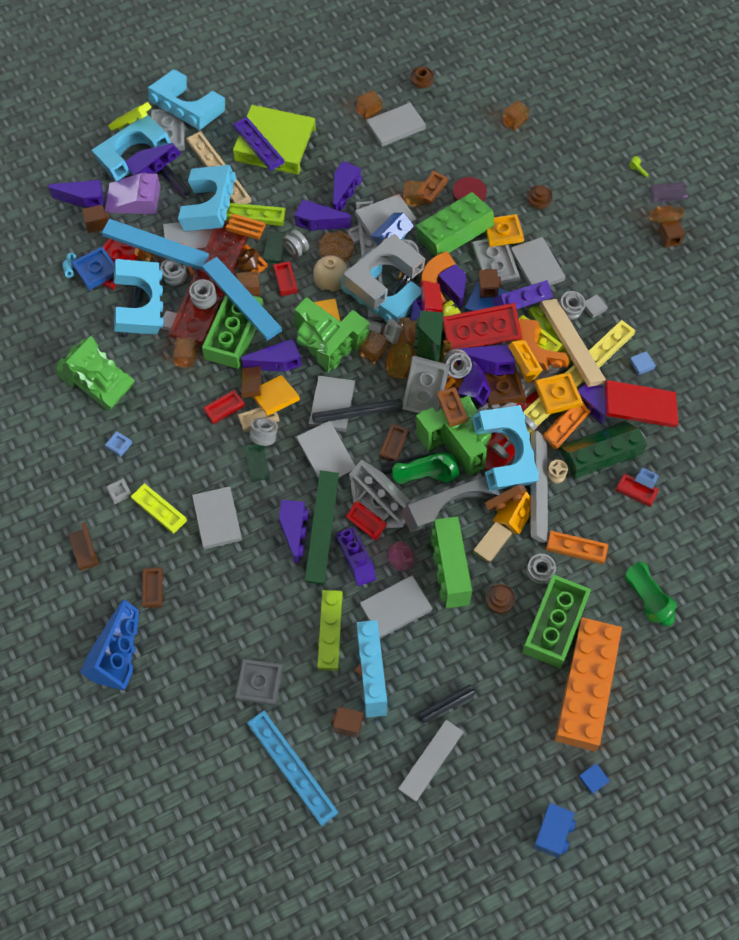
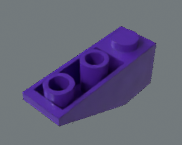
[125,143,181,176]
[333,161,362,211]
[49,180,104,208]
[295,200,351,231]
[241,339,302,372]
[456,345,515,375]
[279,500,309,563]
[335,527,376,586]

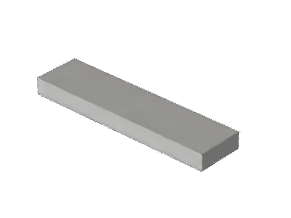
[398,720,464,803]

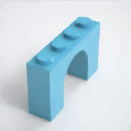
[148,69,225,130]
[92,115,171,182]
[178,165,236,231]
[341,253,422,324]
[114,259,163,334]
[472,405,539,491]
[357,620,387,718]

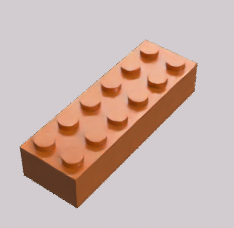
[554,617,622,752]

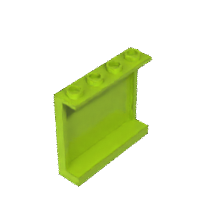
[233,105,316,175]

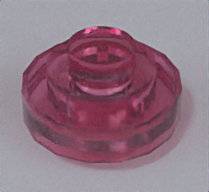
[388,541,414,571]

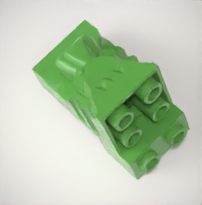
[294,297,370,372]
[55,336,135,412]
[416,395,492,476]

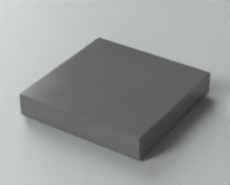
[235,659,284,706]

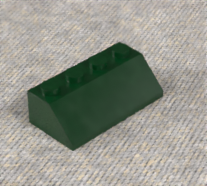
[414,311,443,362]
[559,422,647,479]

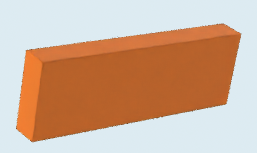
[542,403,591,450]
[546,530,608,564]

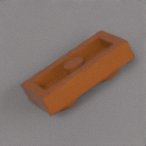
[416,171,448,205]
[437,387,468,427]
[485,485,527,511]

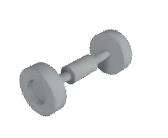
[492,415,537,460]

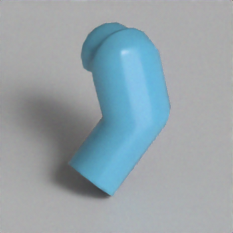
[63,253,77,278]

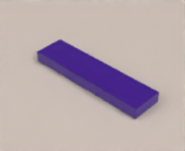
[233,117,284,171]

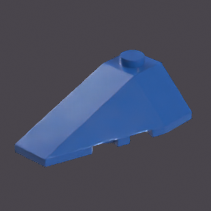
[80,600,139,690]

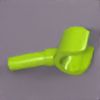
[629,156,649,178]

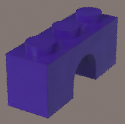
[492,280,553,309]

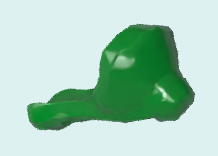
[392,453,459,485]
[625,561,677,626]

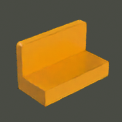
[508,341,543,383]
[493,492,531,534]

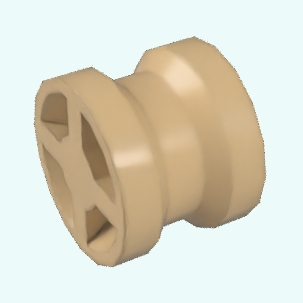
[547,460,568,483]

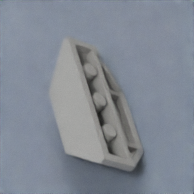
[349,460,410,528]

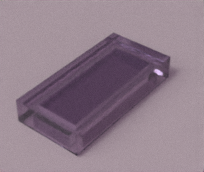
[650,182,688,203]

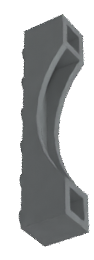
[401,475,511,533]

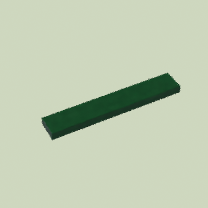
[305,470,339,585]

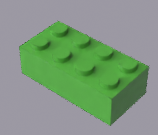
[416,192,494,256]
[202,295,264,369]
[430,517,472,608]
[522,574,591,669]

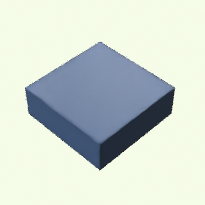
[630,351,656,375]
[105,431,132,457]
[635,468,659,489]

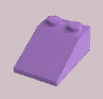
[105,173,161,214]

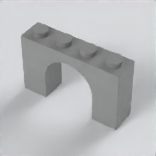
[343,234,425,310]

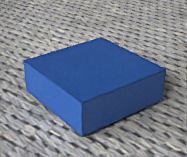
[579,764,610,794]

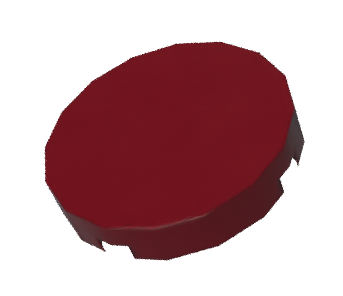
[453,177,487,202]

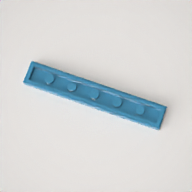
[102,219,209,271]
[202,257,282,341]
[247,711,339,826]

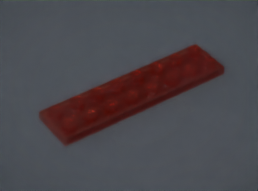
[169,221,251,345]

